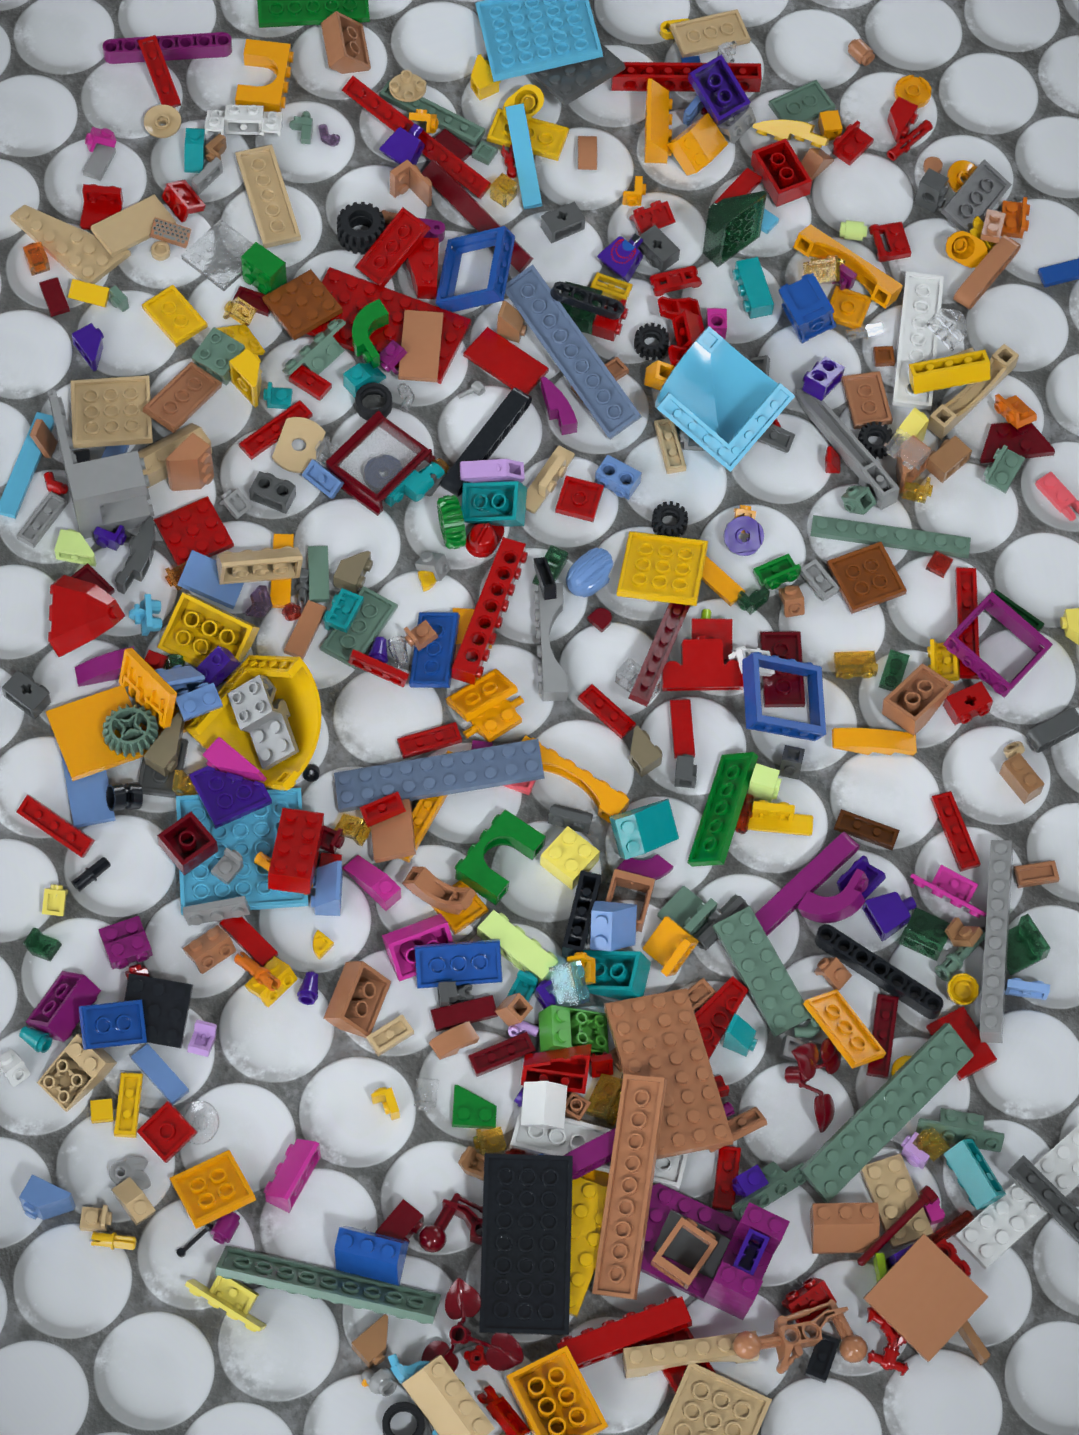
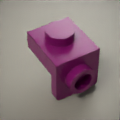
[379,340,407,375]

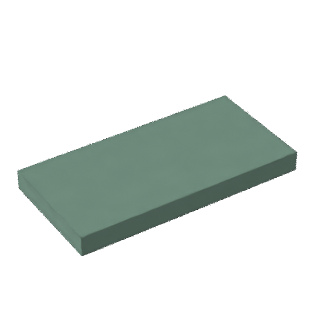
[320,586,398,669]

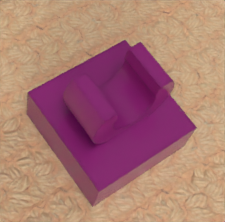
[832,264,857,290]

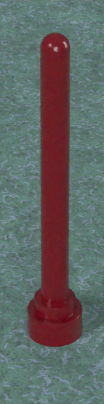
[857,1185,938,1266]

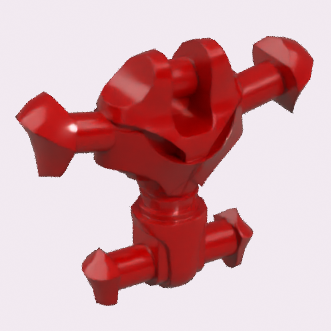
[866,1306,909,1376]

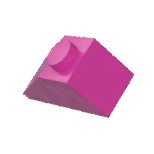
[203,737,267,782]
[343,855,401,911]

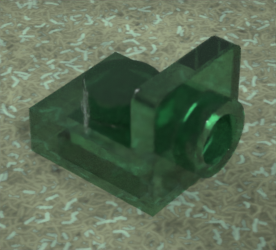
[737,586,770,615]

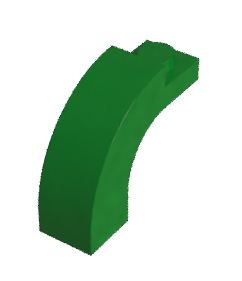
[352,299,389,369]

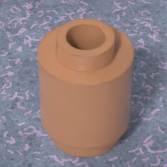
[848,39,875,66]

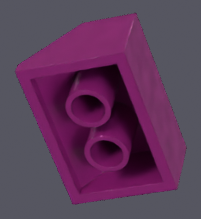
[26,971,101,1042]

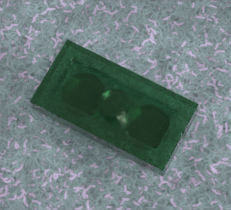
[879,649,910,691]

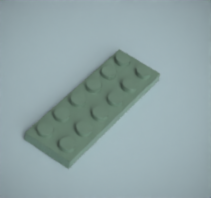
[712,906,812,1038]

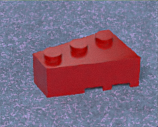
[521,1044,592,1094]

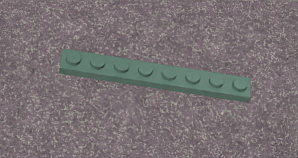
[810,515,971,559]

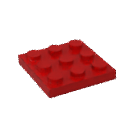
[154,496,234,571]

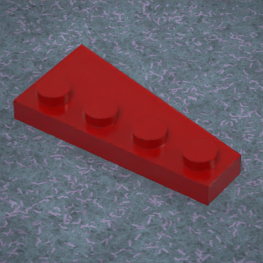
[695,976,748,1059]

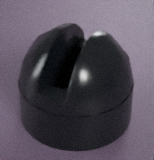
[303,764,320,782]

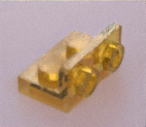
[803,255,845,284]
[834,651,878,679]
[585,1074,623,1126]

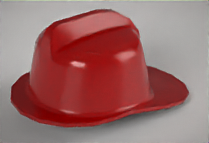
[466,522,505,558]

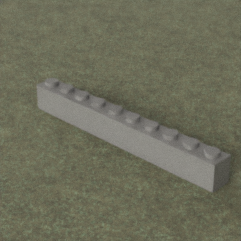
[980,840,1013,1043]

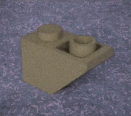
[333,551,373,593]
[629,725,663,777]

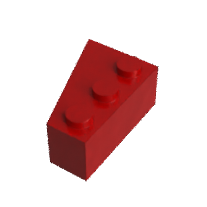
[405,237,439,299]

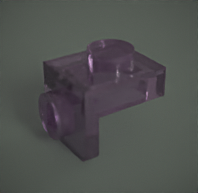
[246,585,272,618]

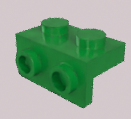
[753,553,801,591]

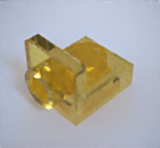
[902,477,933,503]
[172,770,198,796]
[334,813,371,846]
[473,1127,507,1155]
[916,1127,950,1162]

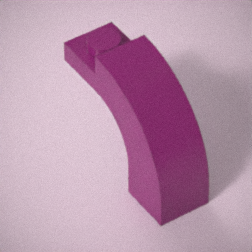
[798,868,869,923]

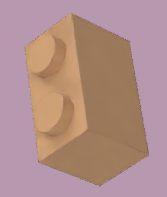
[926,436,972,483]
[999,753,1045,804]

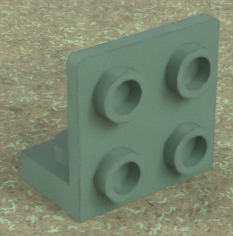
[191,327,245,386]
[657,886,717,936]

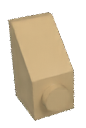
[111,1177,156,1226]

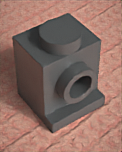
[674,754,697,788]

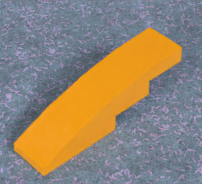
[832,728,917,756]

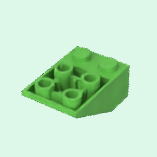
[538,1005,609,1055]

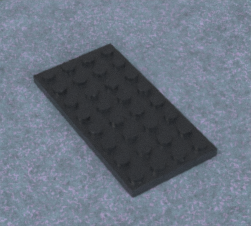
[479,1153,573,1336]

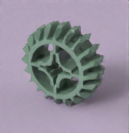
[102,704,159,757]

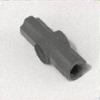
[693,894,748,951]

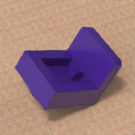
[93,525,127,551]
[732,1164,769,1199]

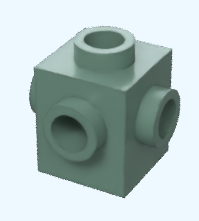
[841,485,877,515]

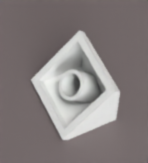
[521,1081,567,1130]

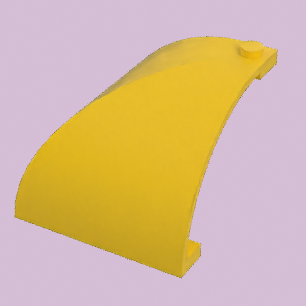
[185,655,321,791]

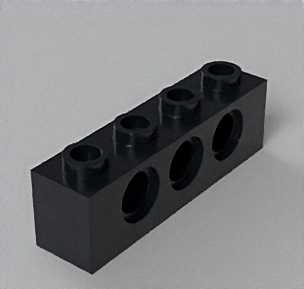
[562,870,602,957]

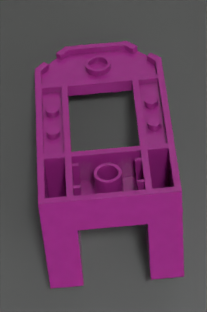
[641,1183,790,1320]

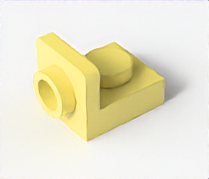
[42,884,68,916]

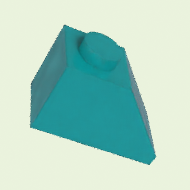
[184,128,206,173]
[343,363,386,398]
[723,1014,758,1057]

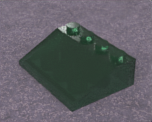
[703,191,767,267]

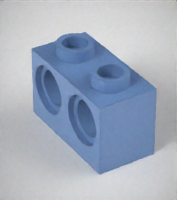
[595,455,642,500]

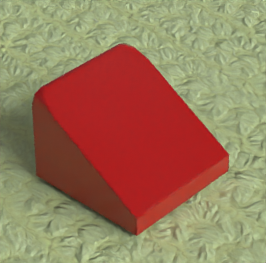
[825,446,840,474]

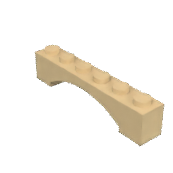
[927,344,1019,440]
[622,1331,760,1378]

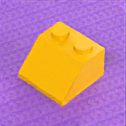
[229,349,262,408]

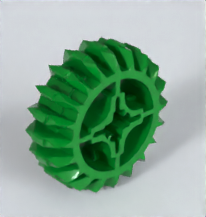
[437,495,466,549]

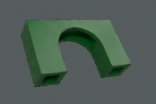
[455,809,546,906]

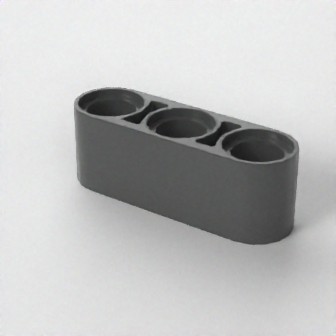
[1025,708,1079,753]

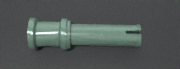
[935,930,985,981]

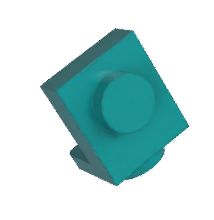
[507,970,538,1003]

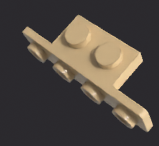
[526,446,575,514]

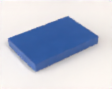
[79,1000,147,1050]

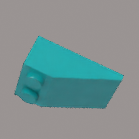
[461,481,527,527]
[609,799,679,860]
[575,950,651,1000]

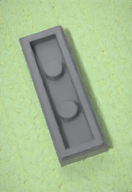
[17,491,68,548]

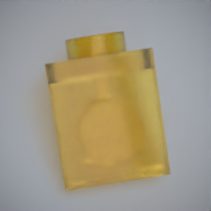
[223,297,257,326]

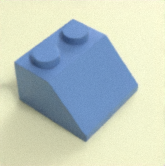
[155,665,205,697]
[311,861,343,916]
[590,901,637,951]
[19,1174,75,1220]

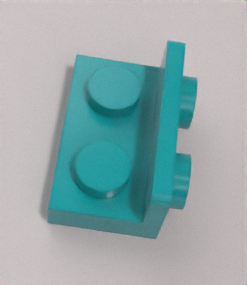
[323,588,364,633]

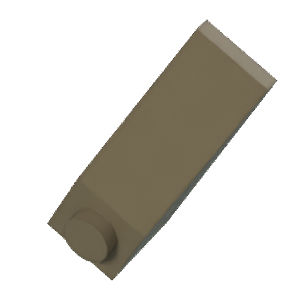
[144,711,185,777]

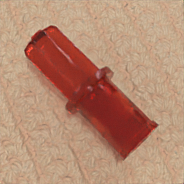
[735,793,754,834]

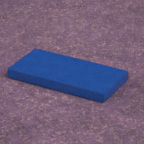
[409,612,460,688]
[414,939,502,989]

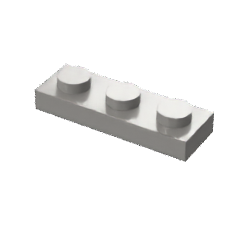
[183,896,250,926]

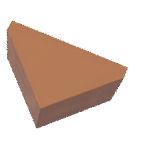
[801,148,834,181]

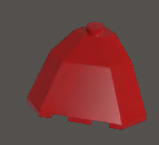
[48,575,125,657]

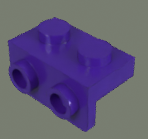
[837,855,886,899]

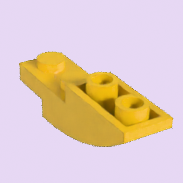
[752,119,830,148]

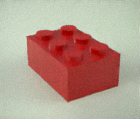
[751,138,812,207]

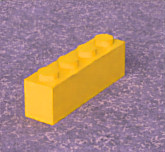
[909,350,991,394]

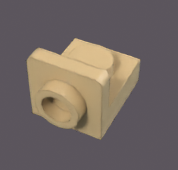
[79,1205,112,1232]

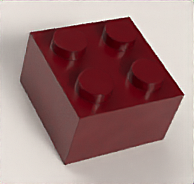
[157,811,218,876]

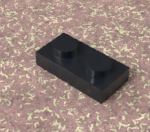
[804,1333,840,1383]

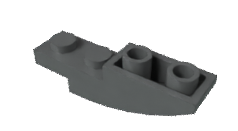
[115,516,155,594]

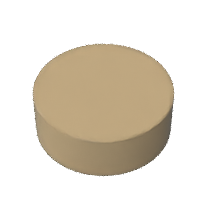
[151,241,170,261]
[1003,741,1025,759]

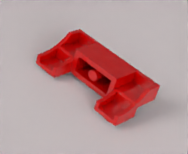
[657,296,704,366]

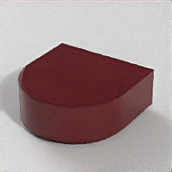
[587,608,612,632]

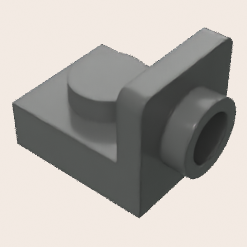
[779,745,805,779]

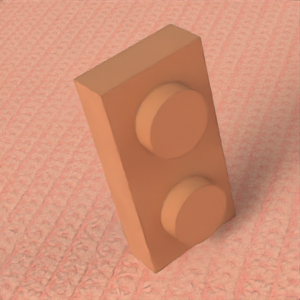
[980,209,1006,244]

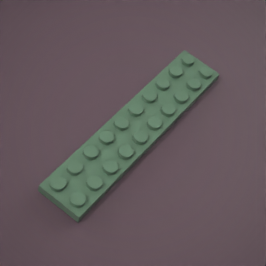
[799,1023,974,1203]
[215,1245,441,1324]

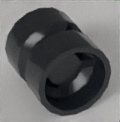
[106,782,143,811]

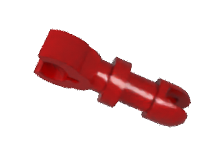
[501,145,517,179]

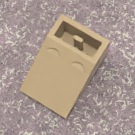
[37,1034,117,1112]

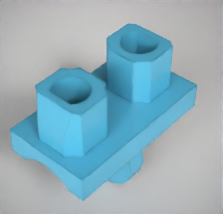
[129,594,163,636]

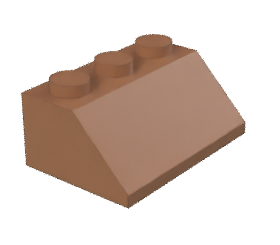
[321,11,371,74]
[166,433,214,491]
[323,961,391,1038]
[810,1202,880,1254]

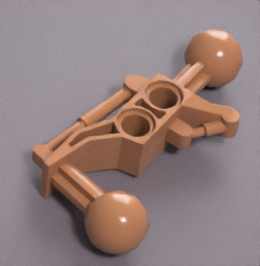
[733,1299,868,1374]

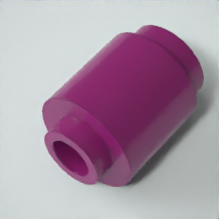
[210,1212,240,1244]

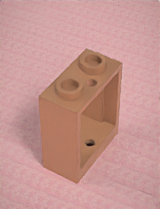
[605,869,655,932]
[650,1217,718,1290]

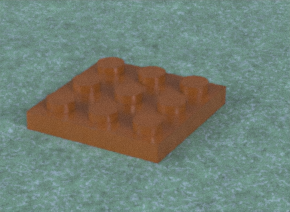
[262,269,343,340]
[826,542,907,614]

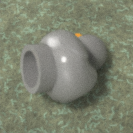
[361,1367,397,1397]

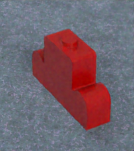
[661,636,744,691]

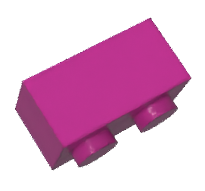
[923,1197,945,1225]

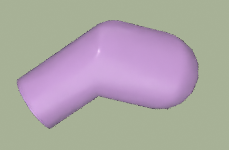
[508,1021,539,1037]

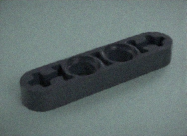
[550,281,624,320]

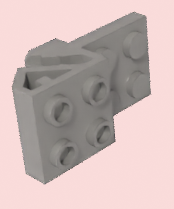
[227,675,299,770]

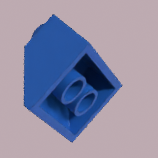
[334,1226,409,1286]

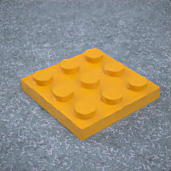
[170,1150,256,1229]

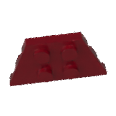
[980,422,1055,464]

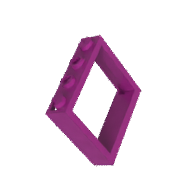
[943,592,1053,698]

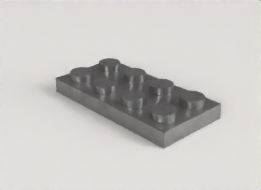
[941,159,1012,233]

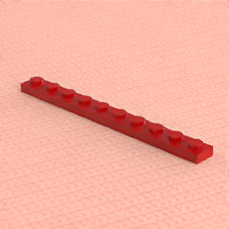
[342,76,492,199]

